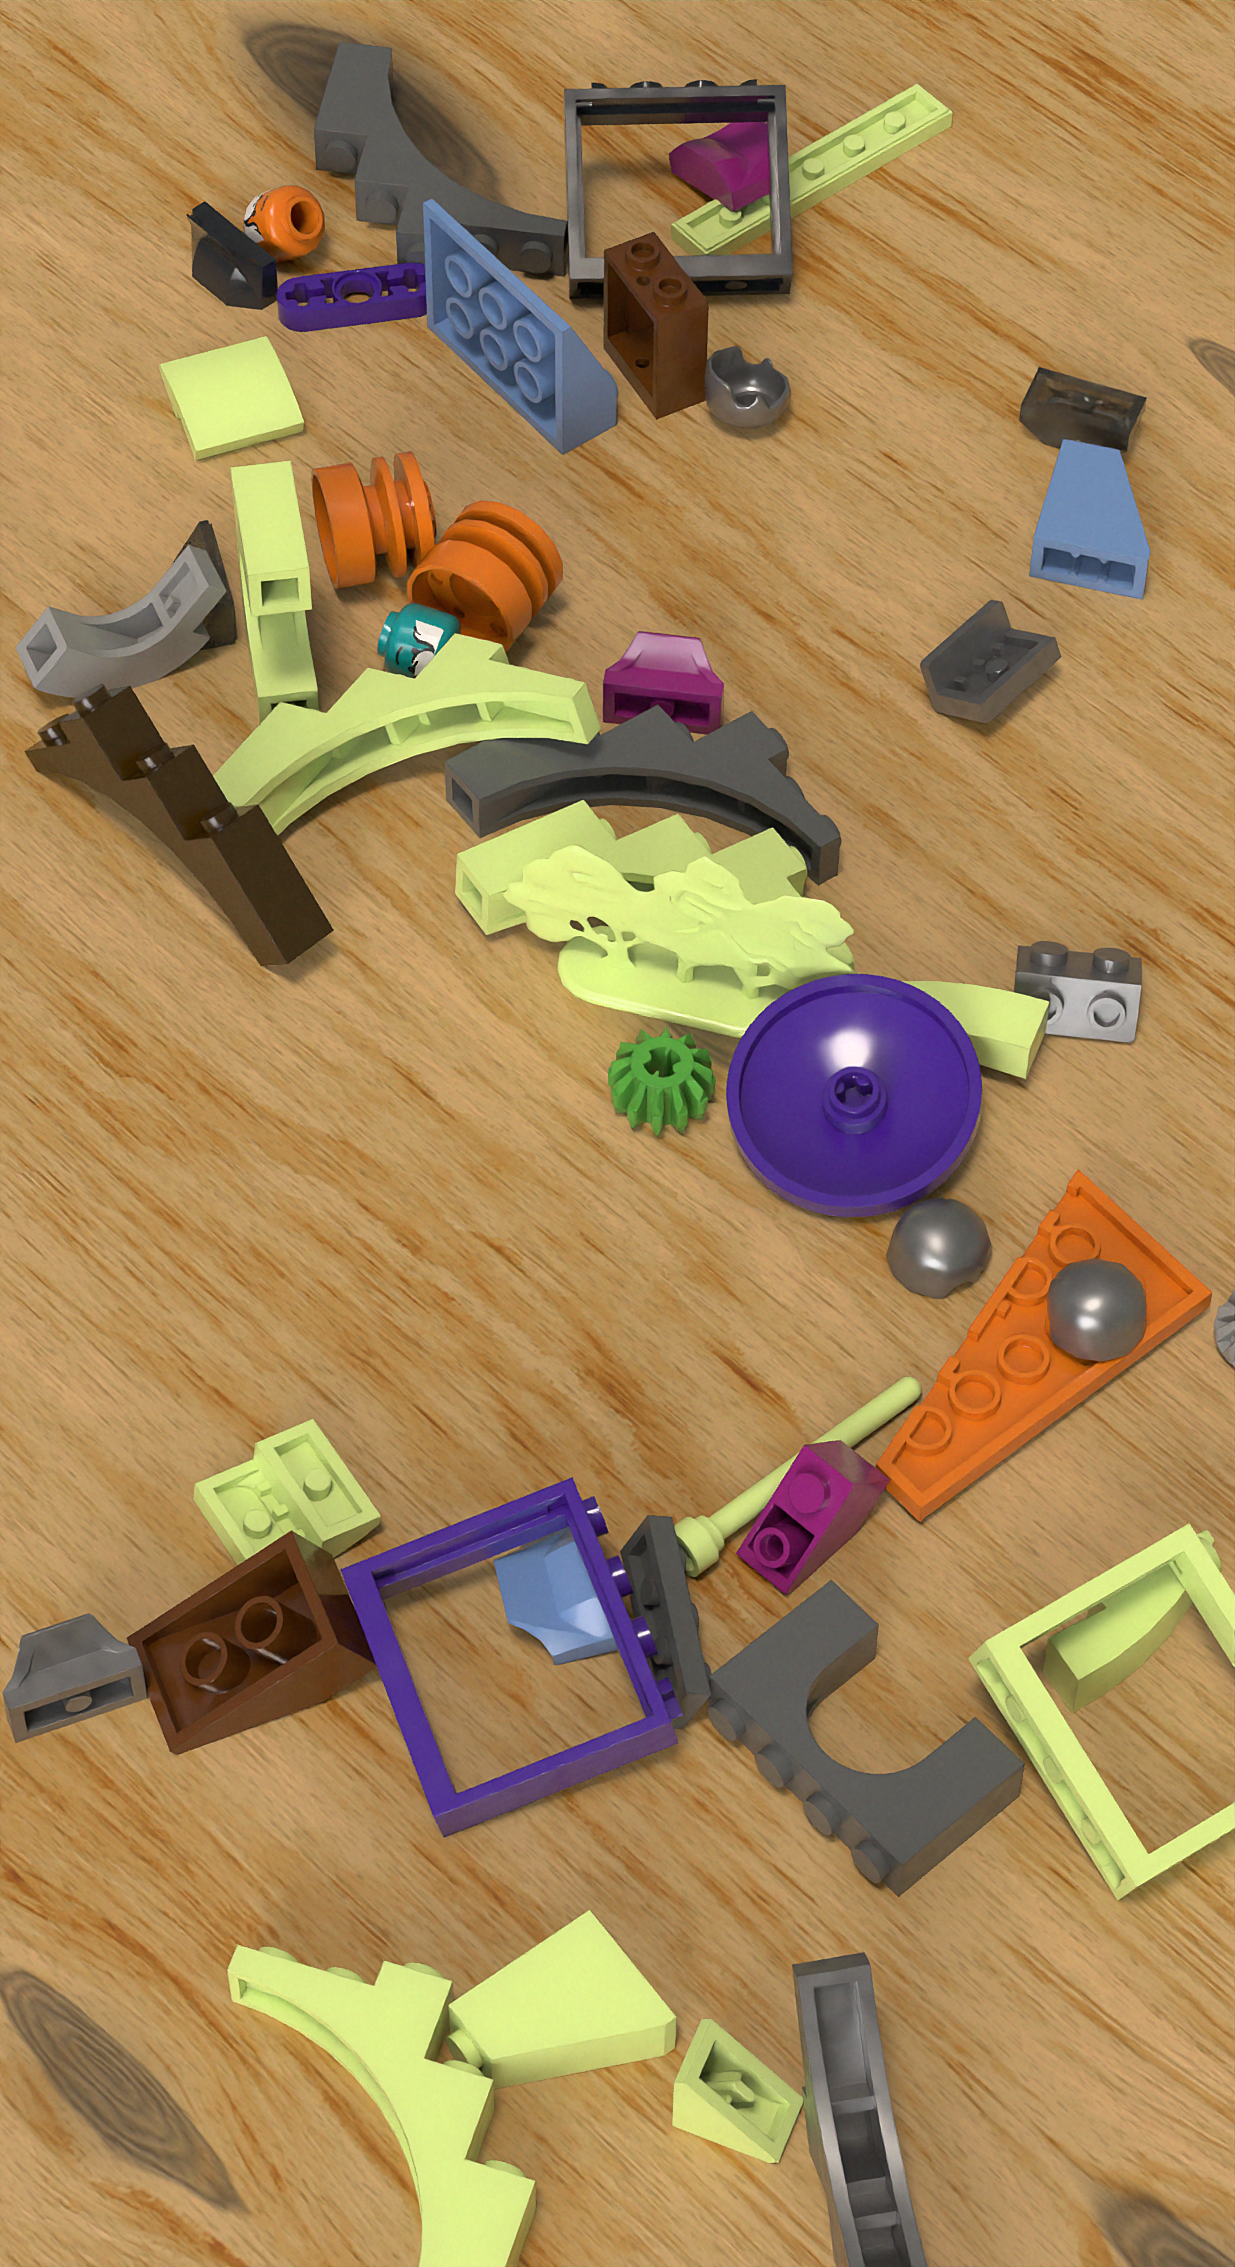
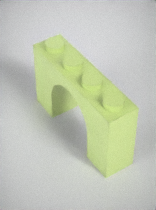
[230,460,319,723]

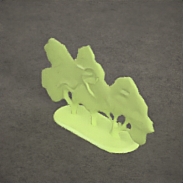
[503,844,859,1038]

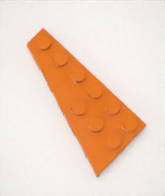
[876,1169,1213,1522]

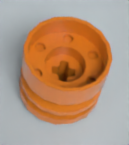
[311,451,437,589]
[407,500,563,653]

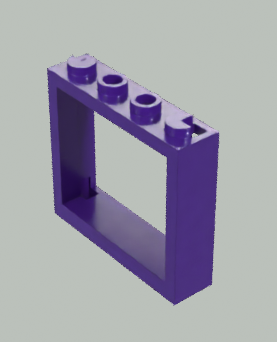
[340,1477,683,1837]

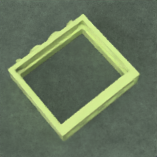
[968,1523,1235,1901]

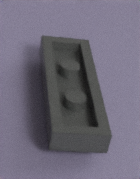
[620,1515,712,1729]

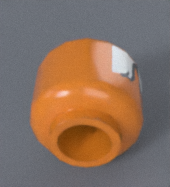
[243,185,326,262]

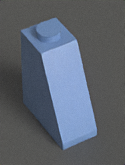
[1029,439,1151,600]

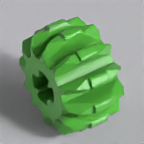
[608,1026,716,1136]

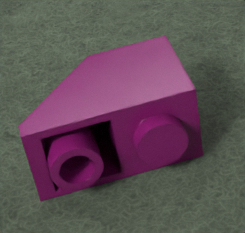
[736,1440,890,1594]

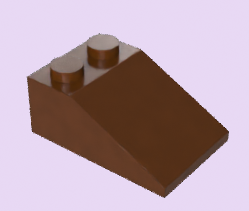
[126,1530,377,1755]

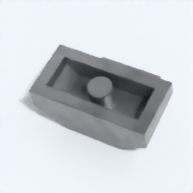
[2,1613,148,1743]

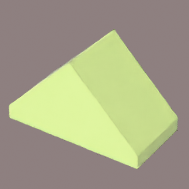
[672,2019,803,2163]

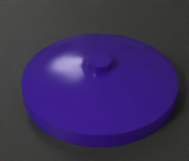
[726,974,982,1217]

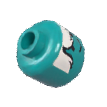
[377,603,461,679]

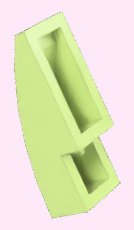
[902,981,1050,1079]
[1043,1530,1215,1714]

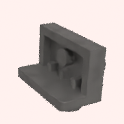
[920,600,1061,724]
[1014,941,1142,1042]

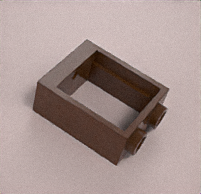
[603,232,709,420]

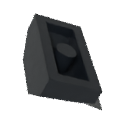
[186,202,278,310]

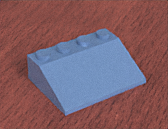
[423,199,618,455]

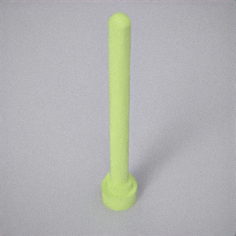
[674,1377,922,1577]

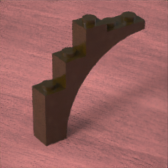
[24,684,334,966]

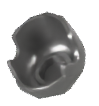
[705,346,791,428]
[886,1197,992,1298]
[1047,1258,1147,1361]

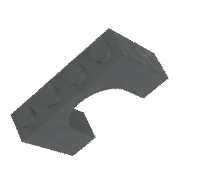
[708,1580,1025,1897]

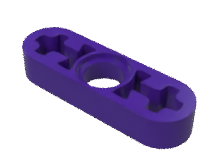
[277,263,427,332]

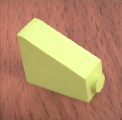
[446,1910,676,2089]

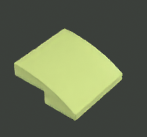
[159,336,305,460]
[193,1419,381,1565]

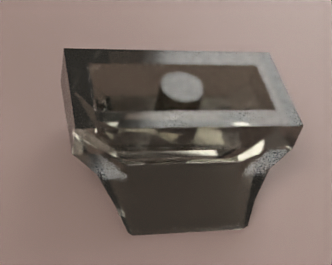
[1019,367,1147,453]

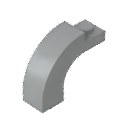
[15,545,227,698]

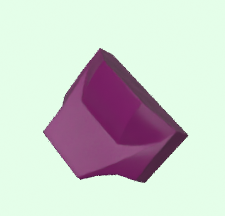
[669,122,769,211]
[603,631,724,735]

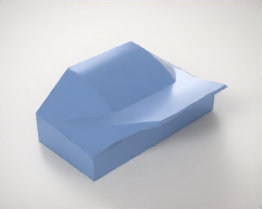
[493,1527,618,1666]

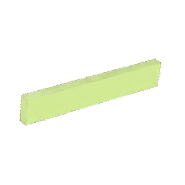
[671,84,953,256]

